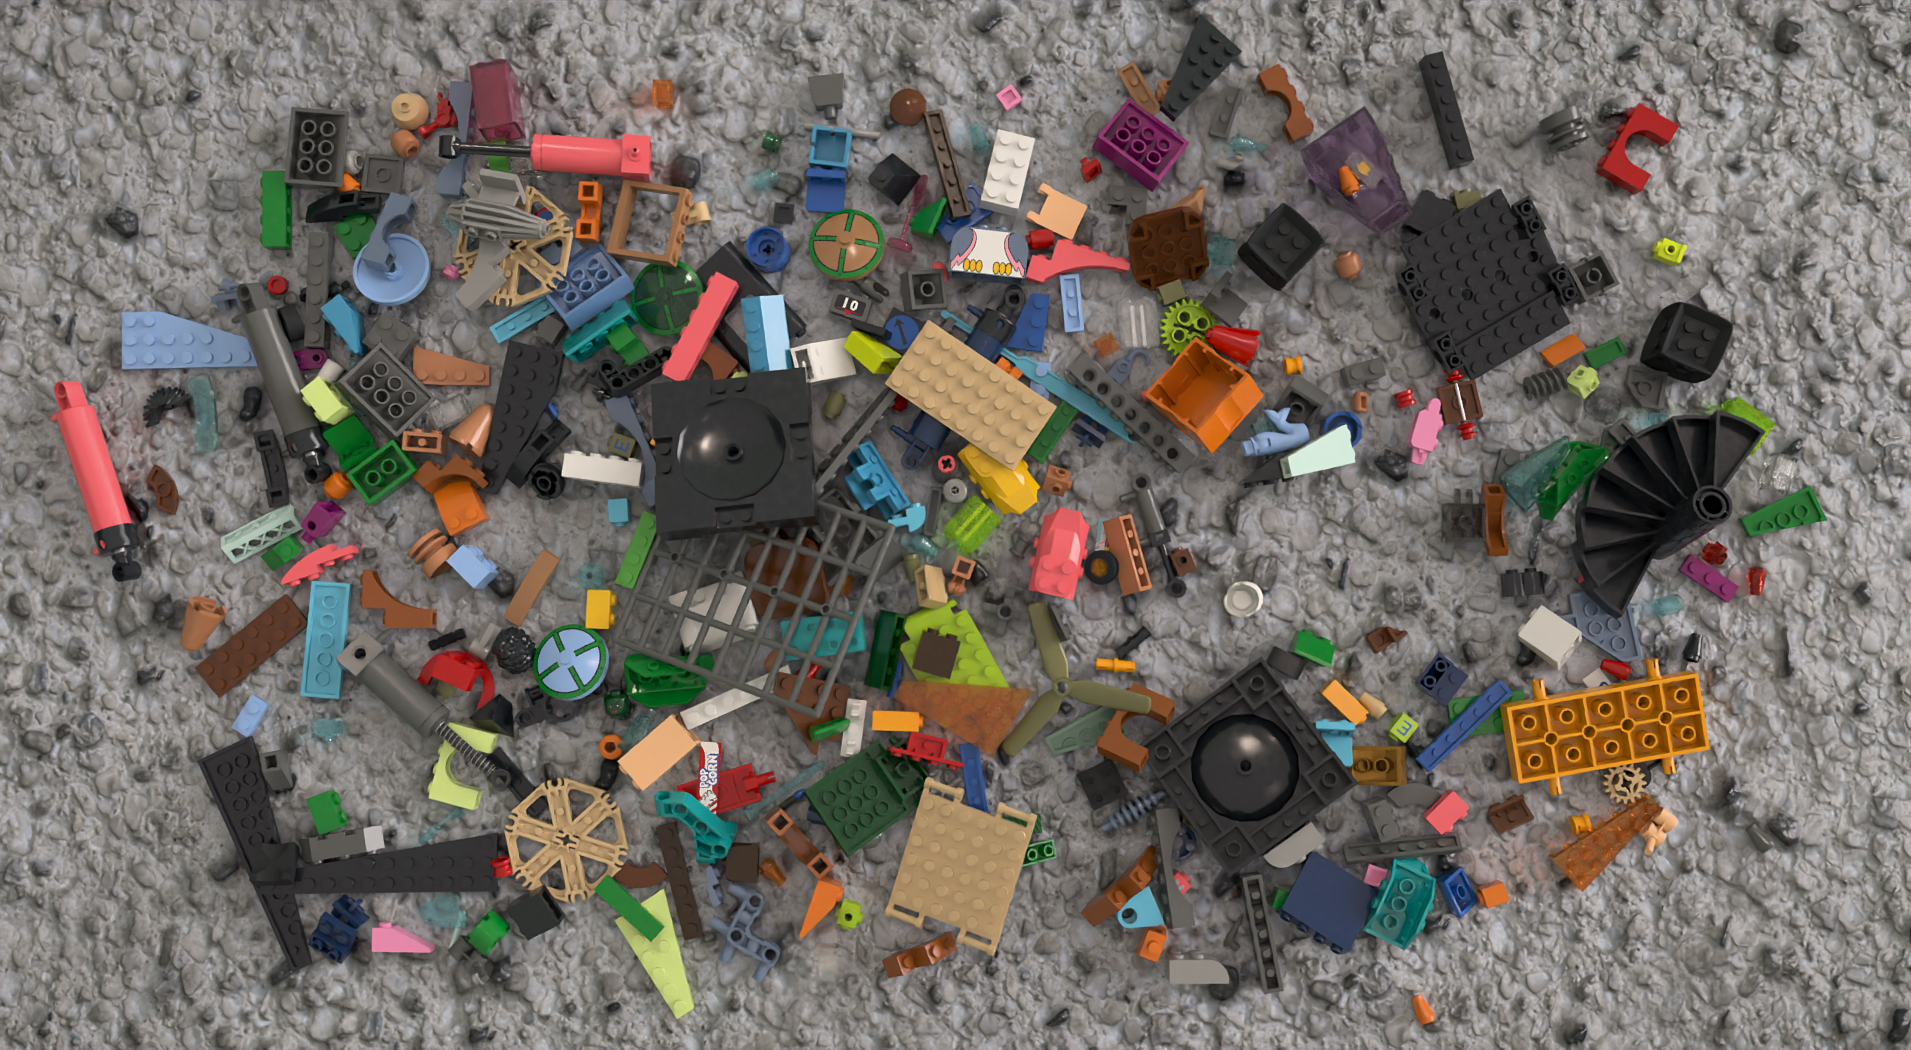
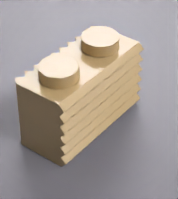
[914,564,948,609]

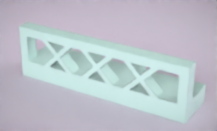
[221,502,303,564]

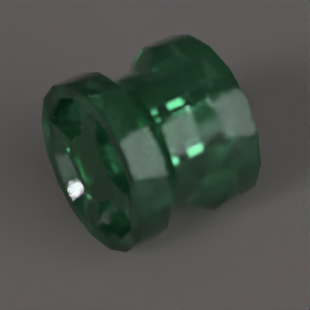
[761,130,783,154]

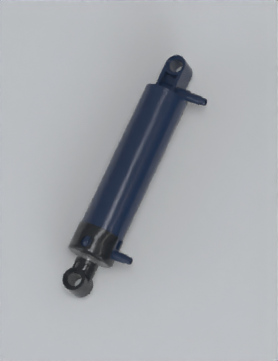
[890,289,1024,470]

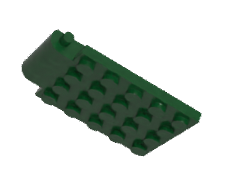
[803,735,932,857]

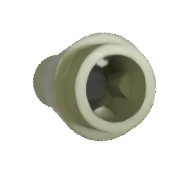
[901,553,920,582]

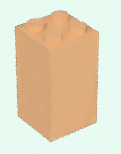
[618,713,702,791]

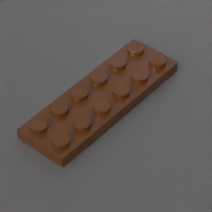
[195,594,308,698]

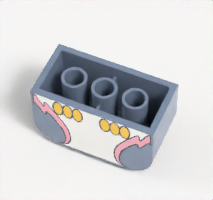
[948,225,1028,286]

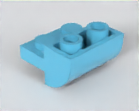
[888,503,926,534]

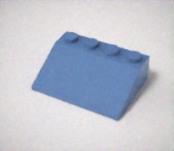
[536,243,634,332]

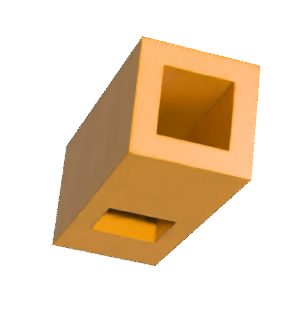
[1318,679,1369,726]
[872,710,923,732]

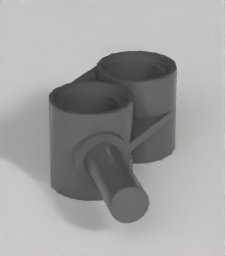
[448,935,489,982]

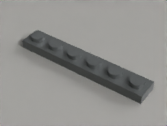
[1342,832,1463,865]

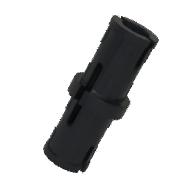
[1114,626,1151,659]

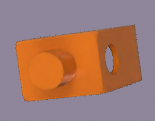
[1134,925,1167,963]

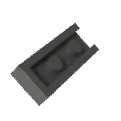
[1209,84,1244,140]

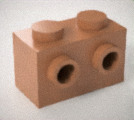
[402,428,448,455]

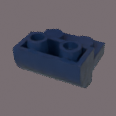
[1414,652,1468,707]
[308,912,358,964]

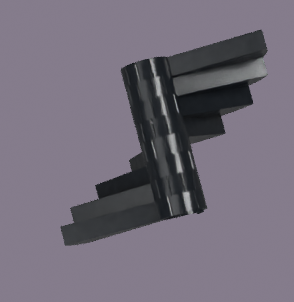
[1571,410,1766,620]

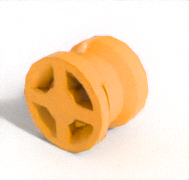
[1283,355,1302,376]
[1569,813,1592,835]

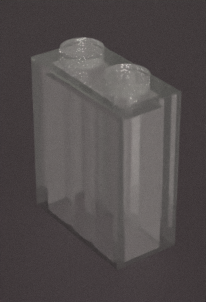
[1116,297,1160,351]

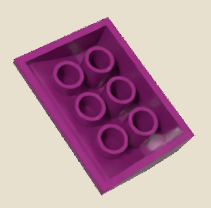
[1092,98,1189,192]

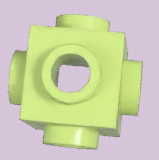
[1567,364,1600,399]

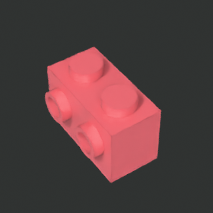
[1421,789,1469,835]

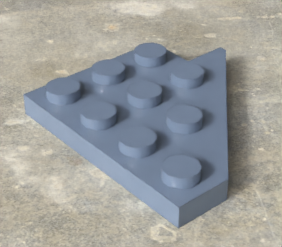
[1559,591,1642,662]

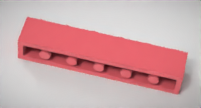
[662,272,739,381]

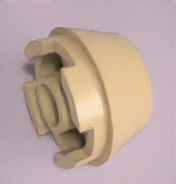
[391,93,429,130]

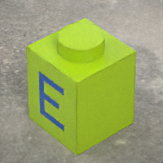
[1386,712,1419,743]

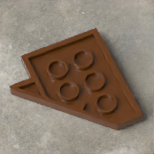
[773,672,850,755]

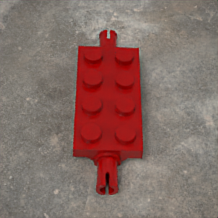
[677,763,776,814]

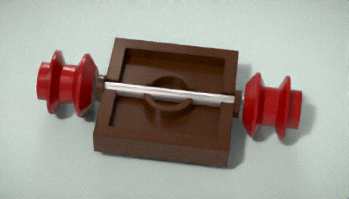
[1436,367,1483,441]

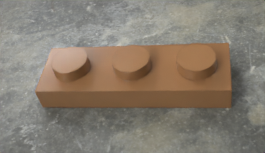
[1117,61,1161,116]

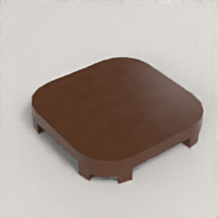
[1126,206,1209,291]
[744,536,830,619]

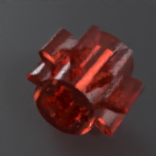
[1702,541,1728,566]

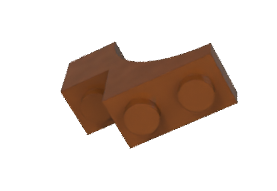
[412,454,488,495]
[1479,484,1509,557]
[882,931,958,978]

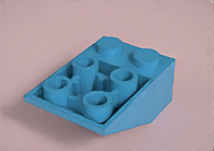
[321,294,369,357]

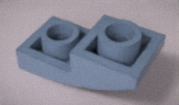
[706,864,724,907]

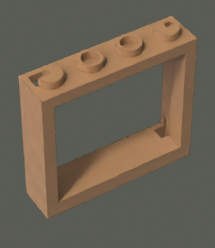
[606,179,694,267]

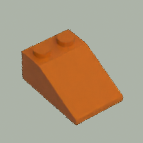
[434,481,491,537]
[799,876,845,938]

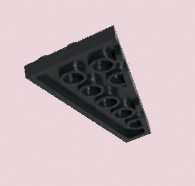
[1159,14,1242,122]

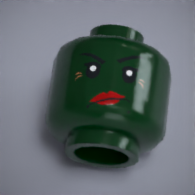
[604,689,630,719]

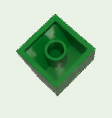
[1287,629,1335,668]

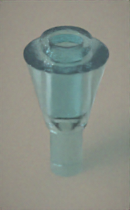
[1230,133,1267,152]

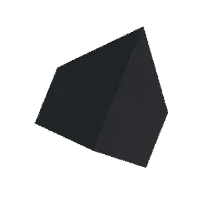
[469,693,514,738]

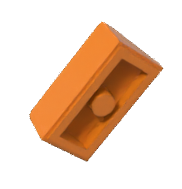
[1540,333,1586,368]

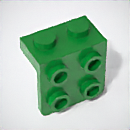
[323,415,378,471]

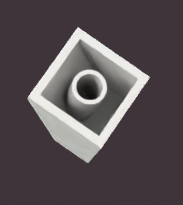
[1517,605,1582,671]

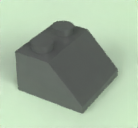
[900,269,948,312]
[1272,374,1329,427]

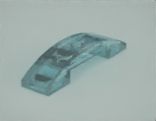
[189,375,218,454]

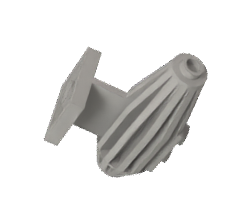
[448,168,550,242]

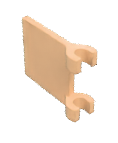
[1025,183,1087,240]

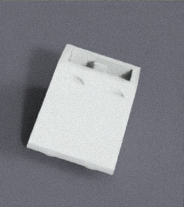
[790,337,857,386]

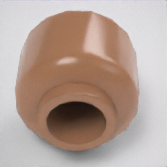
[391,129,420,158]
[1334,250,1363,280]

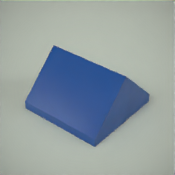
[1435,866,1478,918]

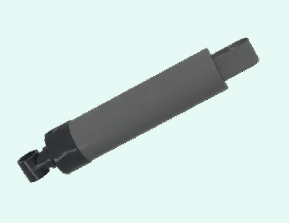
[231,282,332,484]

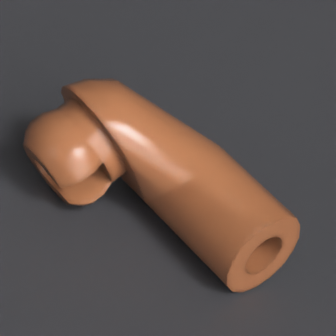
[763,650,778,672]

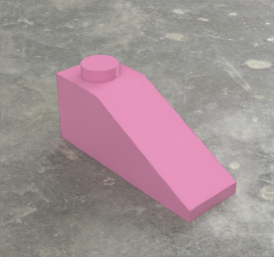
[372,922,436,953]

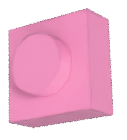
[996,84,1022,112]
[1362,863,1388,887]

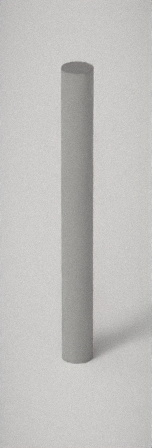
[804,121,880,140]

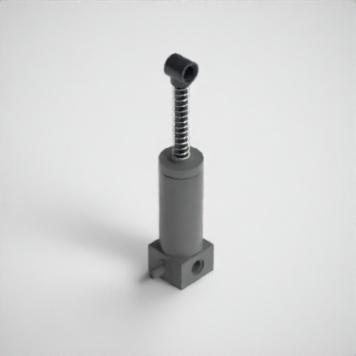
[335,630,511,792]

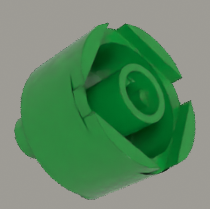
[464,909,511,955]

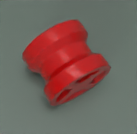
[1393,389,1417,409]
[490,856,513,878]

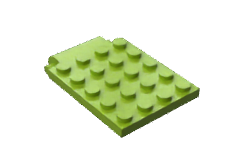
[900,598,1011,728]

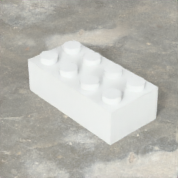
[979,129,1035,217]
[561,450,645,489]

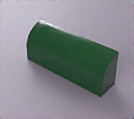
[863,609,907,691]

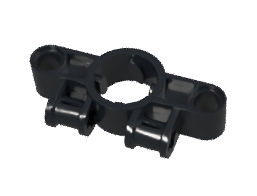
[515,681,609,727]

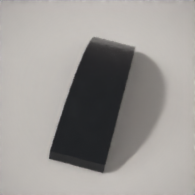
[253,429,289,508]

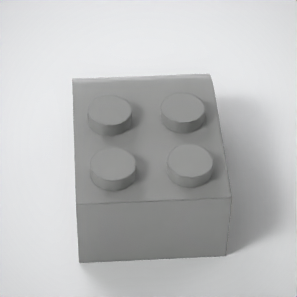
[1260,820,1325,868]
[1165,950,1229,984]

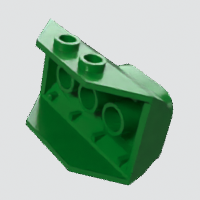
[1531,441,1609,521]
[624,653,714,708]

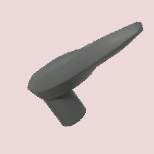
[1223,914,1244,951]

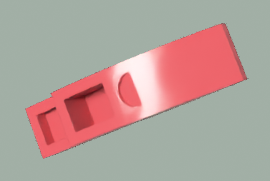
[281,544,359,587]

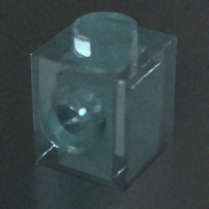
[311,717,344,742]

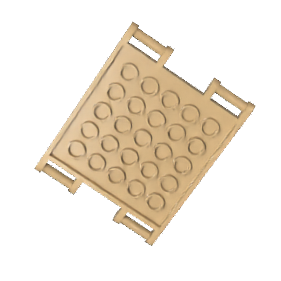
[884,777,1037,956]

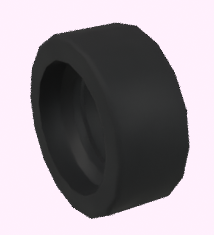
[278,304,305,343]

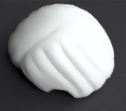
[1223,581,1263,617]

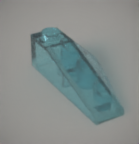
[1501,435,1571,512]

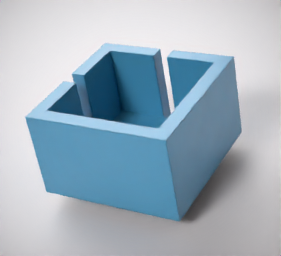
[808,125,853,173]

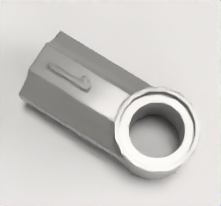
[468,620,503,662]

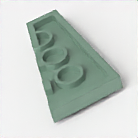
[1044,706,1130,755]

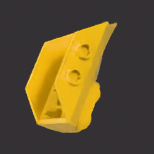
[957,443,1041,515]

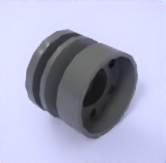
[1539,106,1590,153]

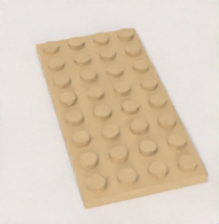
[885,320,1057,471]

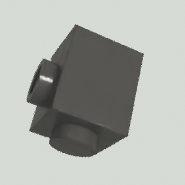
[536,315,568,346]

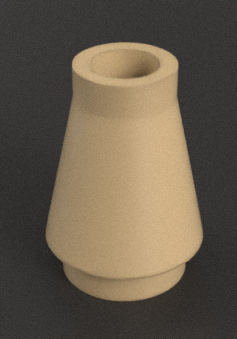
[1358,692,1387,720]

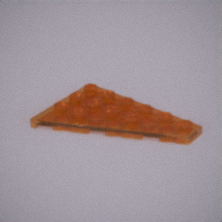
[893,679,1032,756]

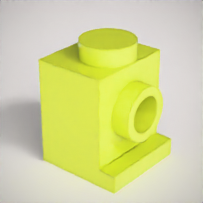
[1652,238,1687,267]

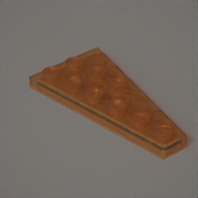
[1548,793,1661,892]

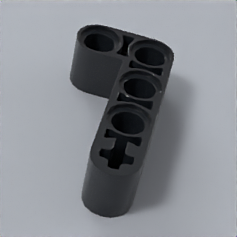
[598,346,672,398]

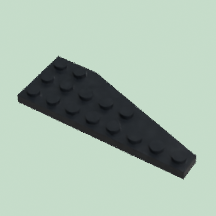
[477,340,565,494]

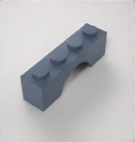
[361,192,418,272]

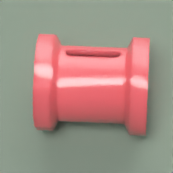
[938,455,955,474]

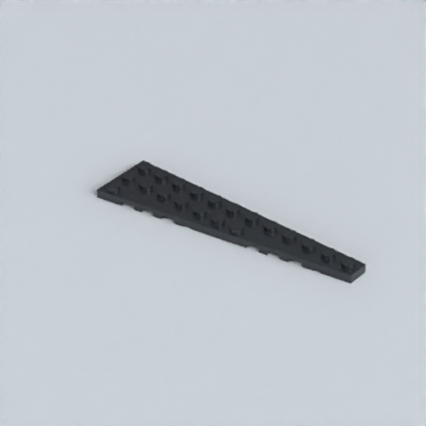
[197,735,312,973]
[259,832,498,894]

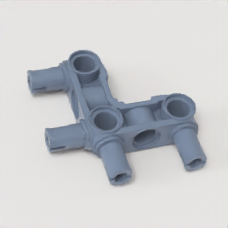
[709,882,781,982]

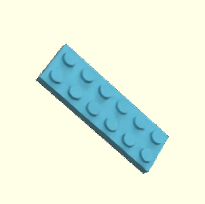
[300,581,353,699]

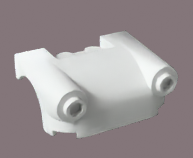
[668,571,759,653]

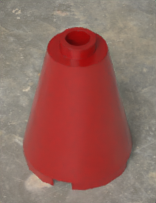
[1205,325,1261,367]

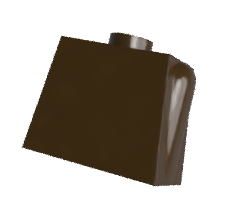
[723,842,760,883]

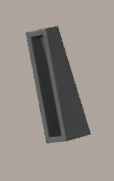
[923,486,943,536]

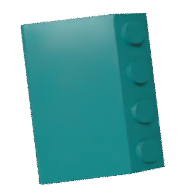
[562,300,639,365]

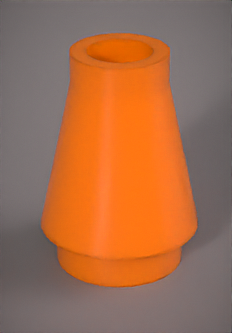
[1337,166,1360,196]
[1411,994,1435,1025]

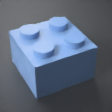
[447,544,499,589]

